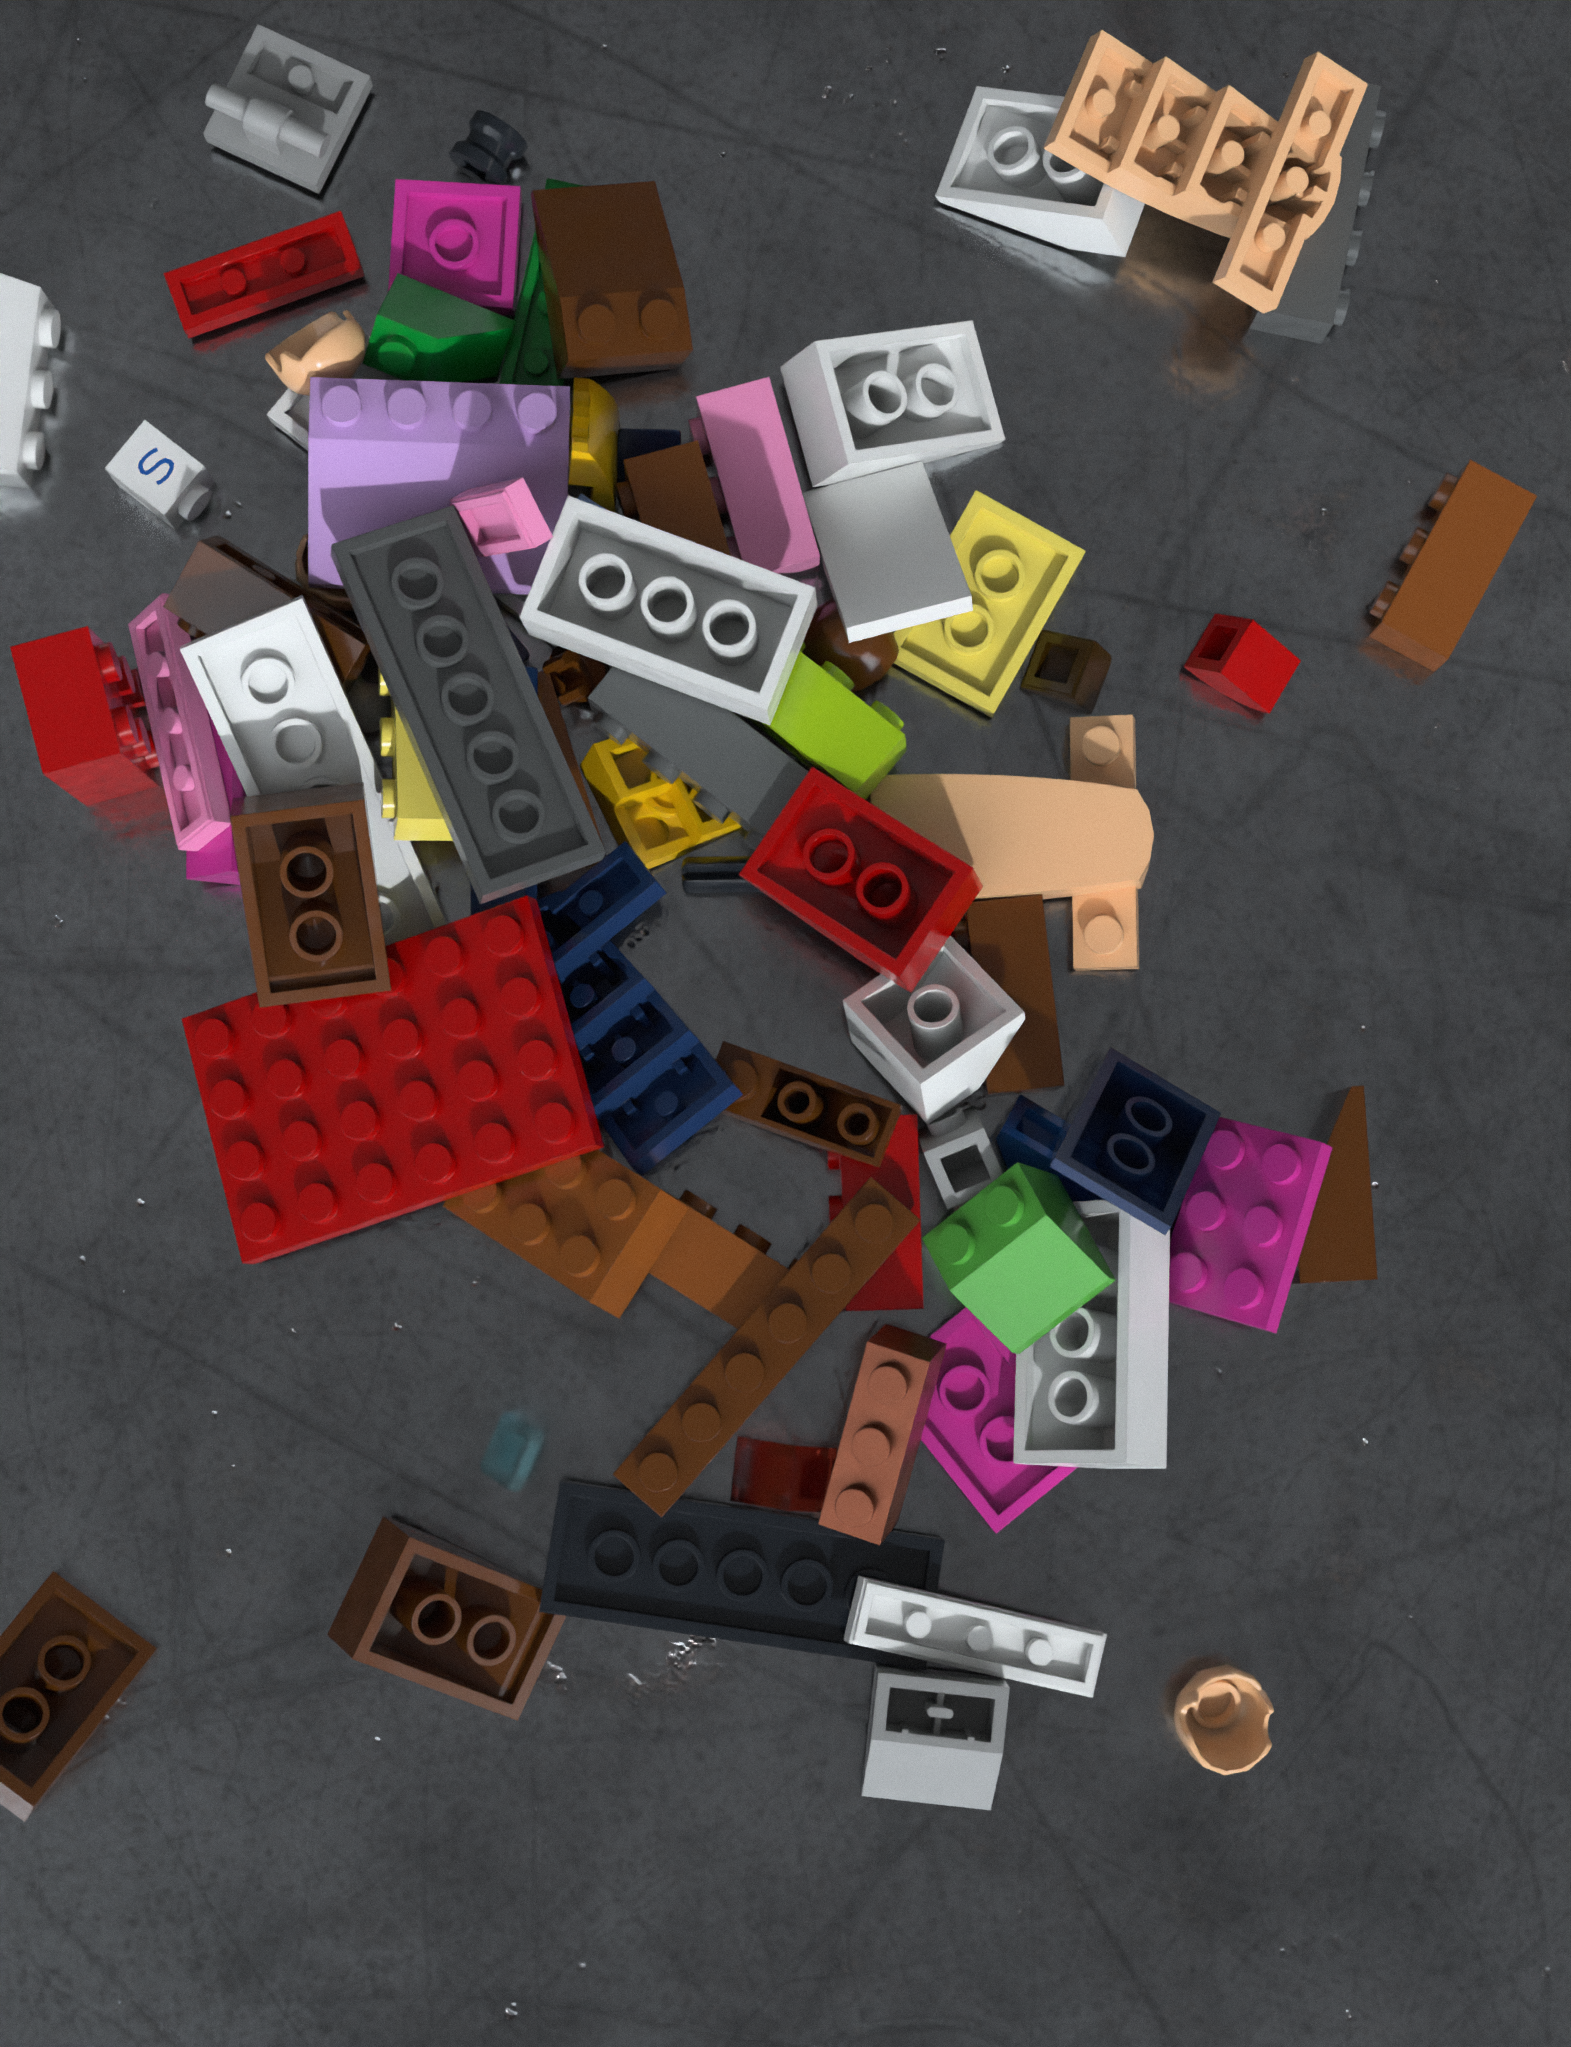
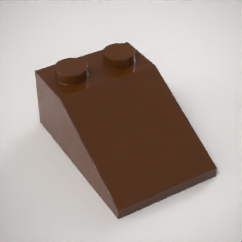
[531,181,693,379]
[230,782,391,1008]
[327,1516,566,1721]
[0,1571,157,1822]

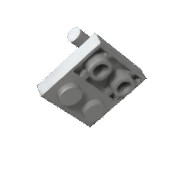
[203,24,373,194]

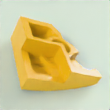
[568,377,620,513]
[579,738,742,869]

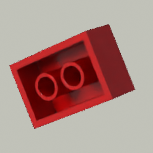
[10,626,159,806]

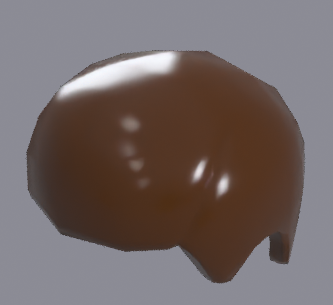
[802,597,899,692]

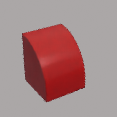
[1184,613,1301,714]

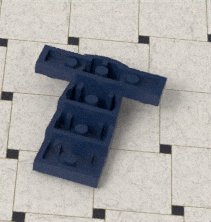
[537,841,743,1176]

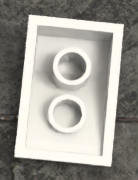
[935,86,1145,257]
[780,320,1005,487]

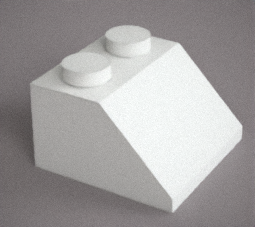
[843,936,1025,1125]

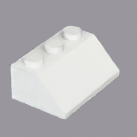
[0,273,61,489]

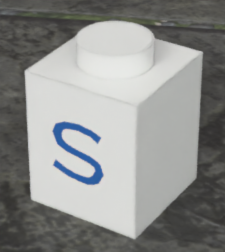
[105,420,215,530]

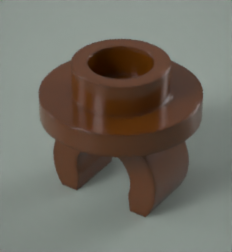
[542,646,610,705]

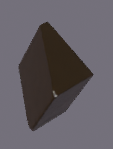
[1020,629,1112,713]

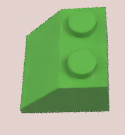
[922,1162,1116,1354]

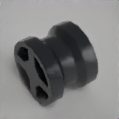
[449,110,528,185]

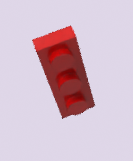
[163,211,365,338]

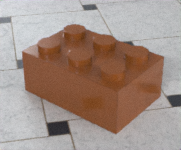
[443,1149,689,1319]

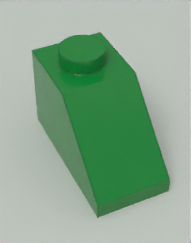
[362,273,516,382]

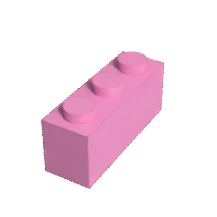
[688,377,820,579]

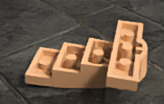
[1043,30,1368,314]
[871,715,1154,971]

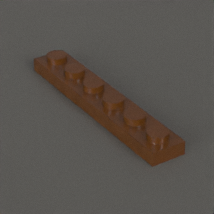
[612,1177,920,1518]

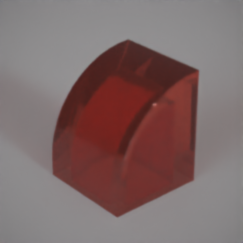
[730,1436,838,1512]

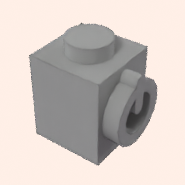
[918,1106,1003,1211]

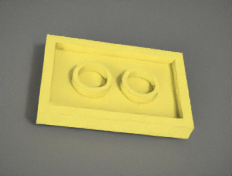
[894,490,1086,718]

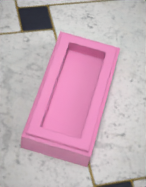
[450,477,553,558]

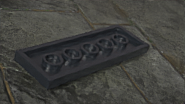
[539,1480,945,1670]

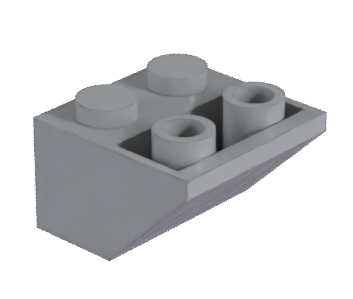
[861,1663,1010,1810]

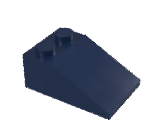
[1049,1047,1221,1235]

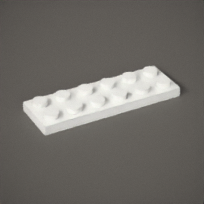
[180,595,448,946]

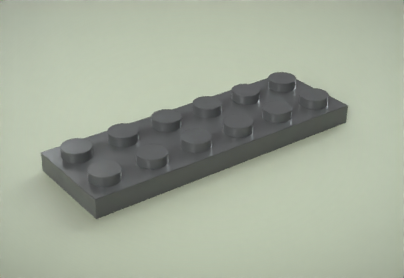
[330,505,606,904]

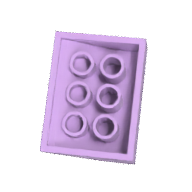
[308,377,570,595]

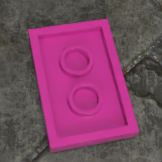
[1169,1117,1332,1334]
[921,1307,1078,1534]

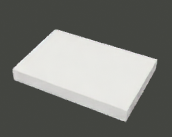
[802,461,973,643]

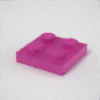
[388,179,522,316]

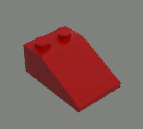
[739,767,983,993]

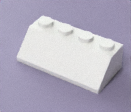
[1013,1200,1170,1469]

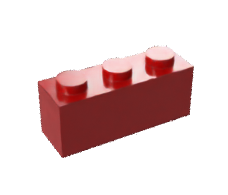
[826,1114,924,1311]

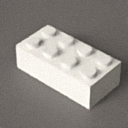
[519,495,817,725]

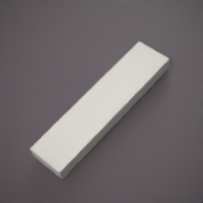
[843,1575,1107,1698]

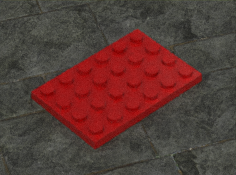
[182,895,604,1264]

